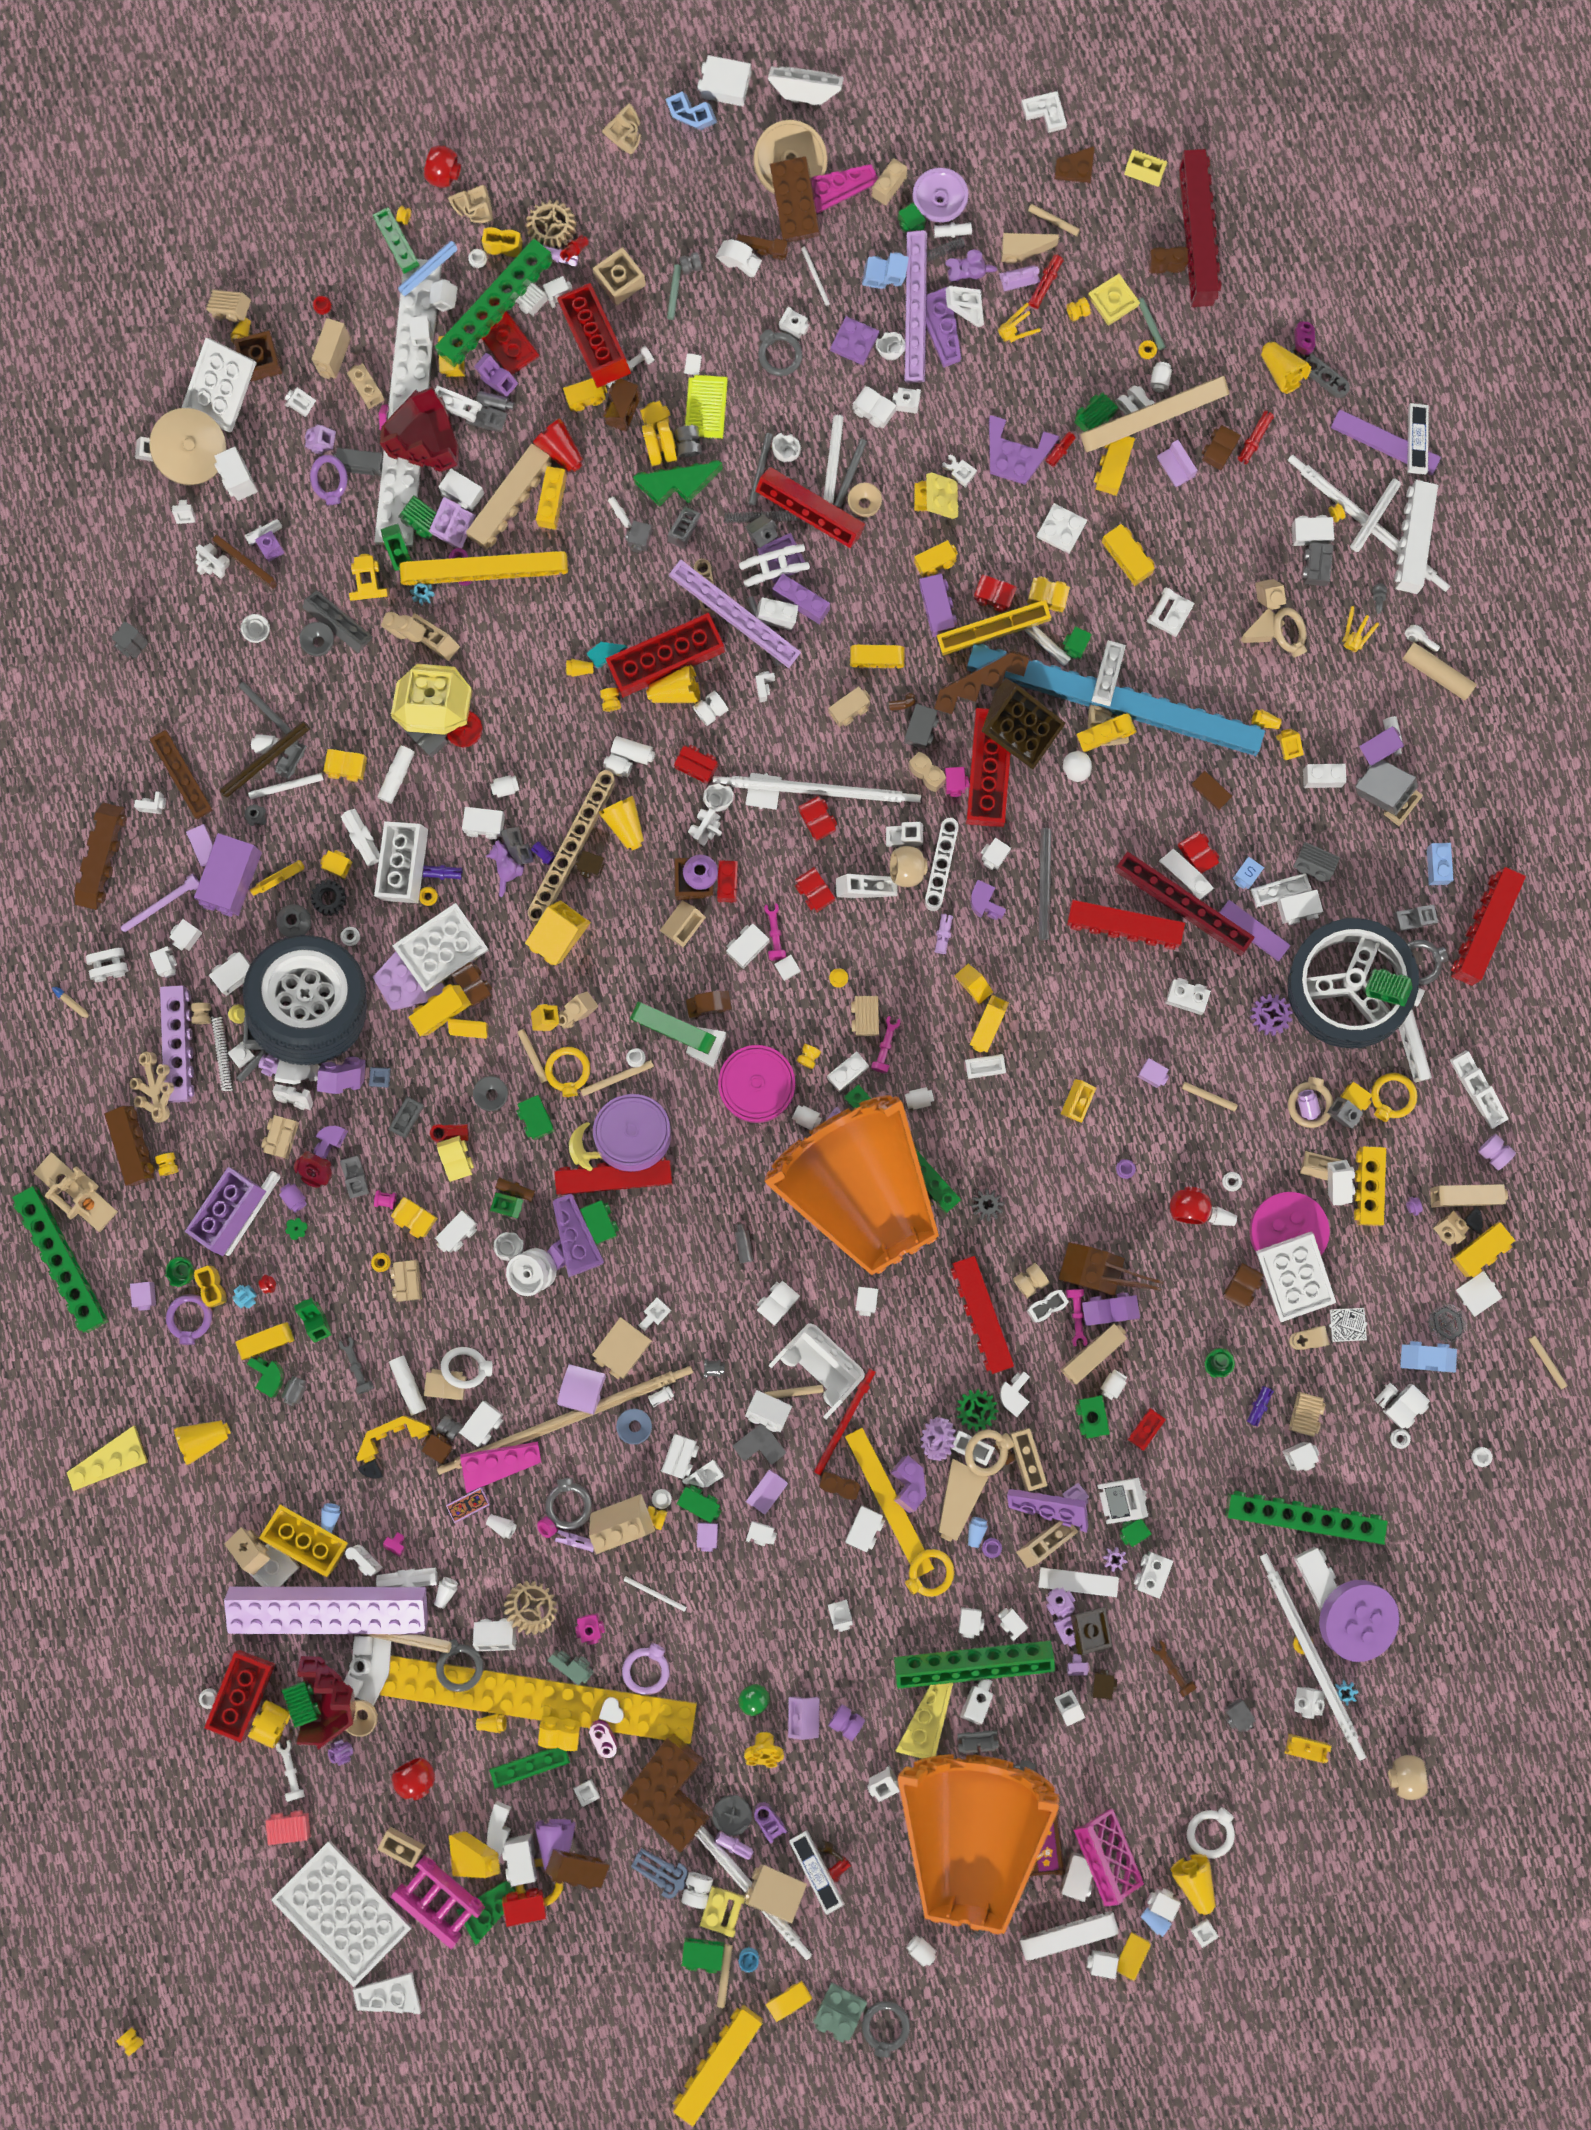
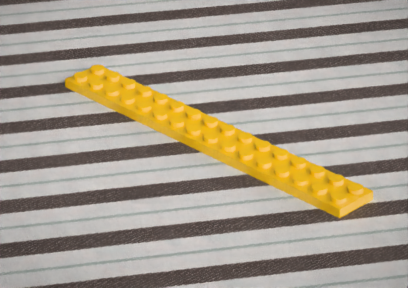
[379,1655,697,1744]

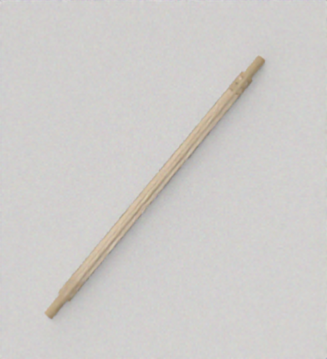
[437,1366,693,1475]

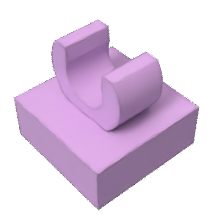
[1062,1483,1089,1505]
[1067,1654,1089,1676]

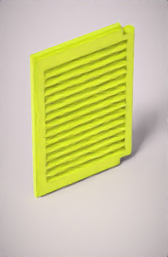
[685,375,728,438]

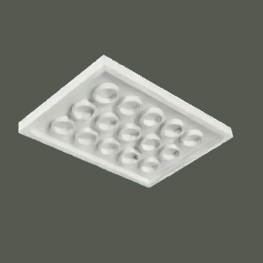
[271,1840,412,1987]

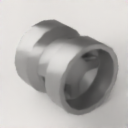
[679,252,702,275]
[436,1414,463,1441]

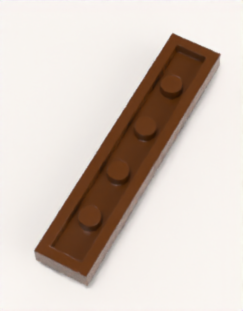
[150,730,213,820]

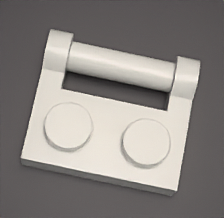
[1147,588,1194,637]
[345,1545,383,1576]

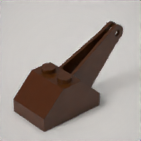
[1058,1242,1164,1296]

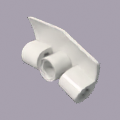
[344,1636,391,1706]

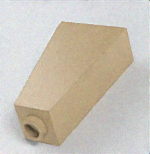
[1430,1184,1508,1208]
[1060,1324,1127,1385]
[938,1458,989,1542]

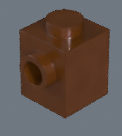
[422,1433,454,1464]

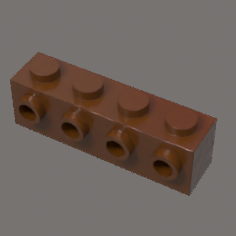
[104,1106,155,1186]

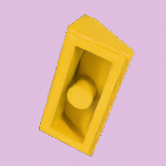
[448,1018,489,1038]
[1061,1079,1096,1123]
[1117,1932,1151,1981]

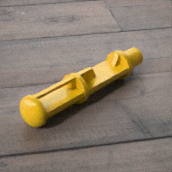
[250,860,304,896]

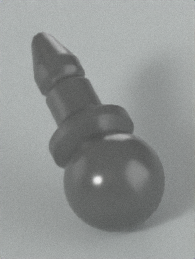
[1372,583,1387,614]

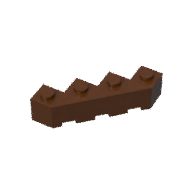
[934,650,1030,714]
[74,802,127,910]

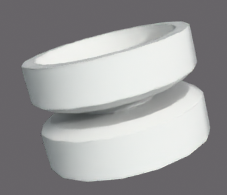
[506,1248,557,1296]

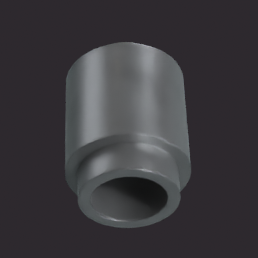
[281,1376,307,1406]

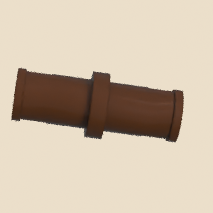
[495,1177,535,1202]

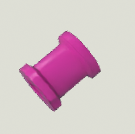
[374,1190,397,1210]

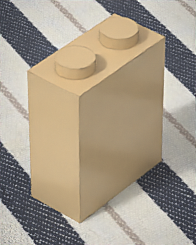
[312,318,351,379]
[592,1317,652,1379]
[744,1865,807,1923]

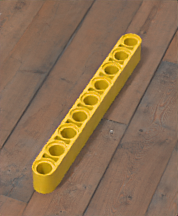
[399,551,568,585]

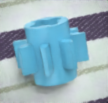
[410,583,435,606]
[232,1285,257,1308]
[1335,1679,1358,1706]

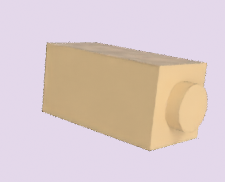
[347,363,384,409]
[1255,579,1286,609]
[828,687,871,727]

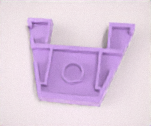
[373,951,445,1011]

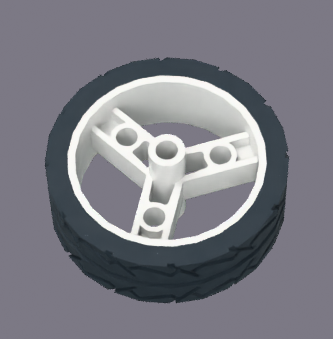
[1288,918,1419,1048]

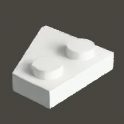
[946,286,984,327]
[273,1084,313,1110]

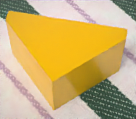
[954,963,993,1004]

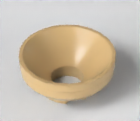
[848,483,882,517]
[346,1700,378,1737]

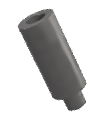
[476,391,515,411]
[735,1224,754,1263]

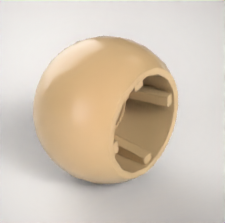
[890,846,927,887]
[1388,1755,1428,1800]

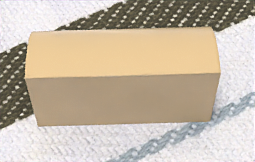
[660,900,706,947]

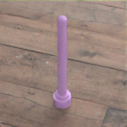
[121,873,199,932]

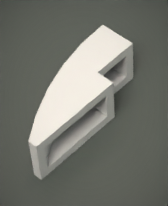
[487,1801,511,1859]

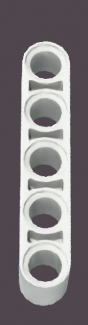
[925,818,958,911]
[1019,1911,1119,1960]

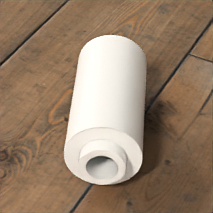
[611,736,655,765]

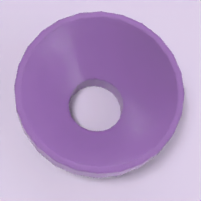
[683,855,718,890]

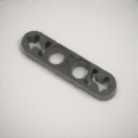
[1290,345,1350,398]

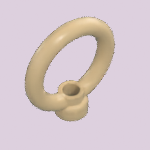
[1273,608,1307,657]
[1288,1077,1334,1128]
[965,1430,1014,1476]

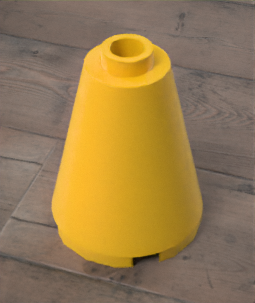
[1261,342,1311,394]
[646,665,700,703]
[599,796,644,851]
[173,1420,231,1465]
[1171,1854,1216,1915]

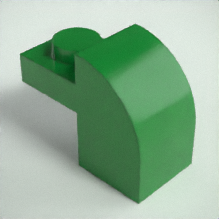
[294,1297,332,1343]
[247,1356,284,1398]

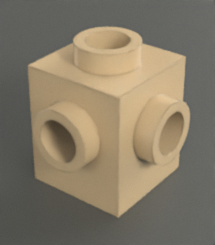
[1433,1211,1469,1246]

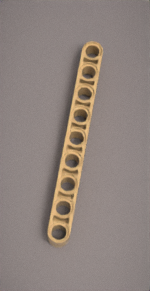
[1080,376,1230,452]
[528,770,615,924]

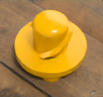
[744,1732,784,1768]

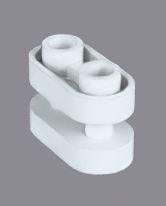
[1116,385,1155,415]
[86,948,128,982]

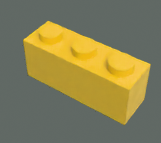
[1094,436,1135,496]
[536,466,567,530]
[1102,524,1155,586]
[408,984,471,1036]
[1451,1222,1515,1278]

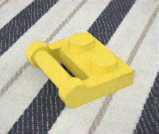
[700,1886,745,1937]

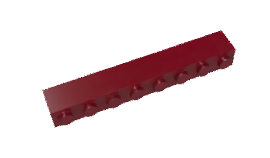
[1114,851,1255,956]

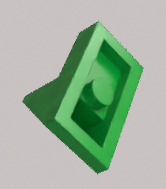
[490,1192,523,1219]

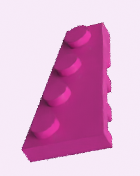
[811,164,878,214]
[460,1442,541,1493]

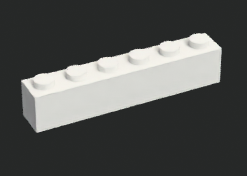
[1394,480,1438,594]

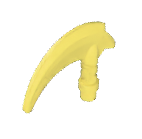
[569,1122,602,1171]

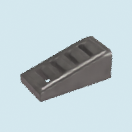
[667,506,701,549]

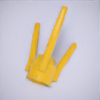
[998,303,1041,343]
[1342,606,1379,652]

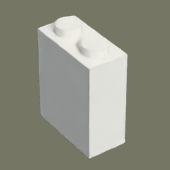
[698,55,751,106]

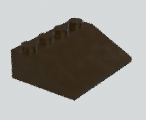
[982,678,1066,770]

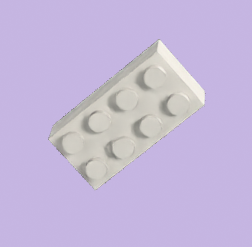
[374,822,428,903]

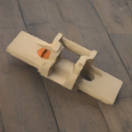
[33,1152,118,1232]

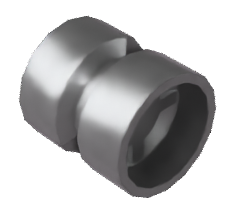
[674,425,702,458]

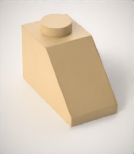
[1241,608,1285,643]

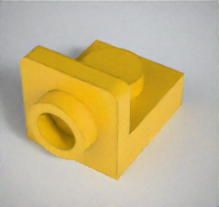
[1276,729,1304,760]

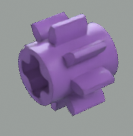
[328,1739,353,1766]

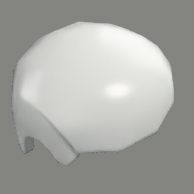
[876,332,906,360]
[772,433,801,462]
[241,614,270,643]
[1063,751,1092,782]
[703,783,734,812]
[494,1232,523,1261]

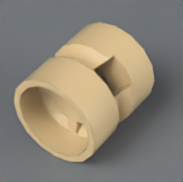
[1013,1263,1049,1299]

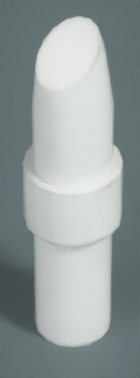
[608,497,632,528]

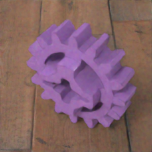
[1250,994,1293,1036]

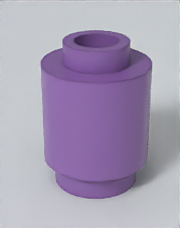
[279,1183,307,1213]

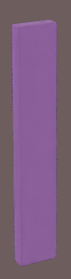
[1331,410,1441,475]

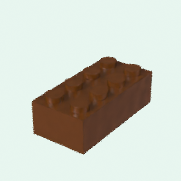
[770,156,821,242]

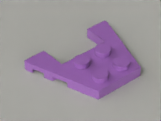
[989,415,1059,484]

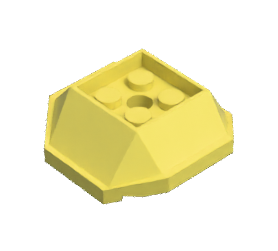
[391,664,472,735]

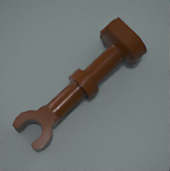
[1151,1640,1197,1697]

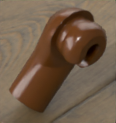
[889,693,916,711]

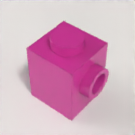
[944,767,969,797]

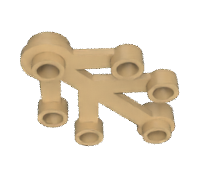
[130,1052,174,1123]

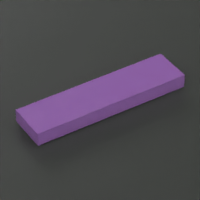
[1219,900,1291,961]

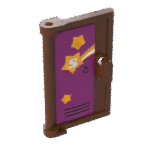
[1030,1813,1065,1876]

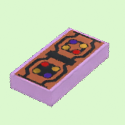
[446,1487,490,1523]

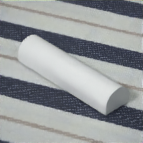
[1399,1009,1432,1083]

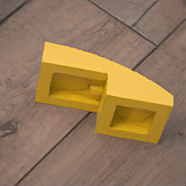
[766,1981,812,2022]

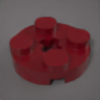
[294,1151,332,1188]

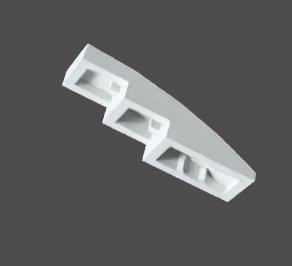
[1450,1051,1508,1129]

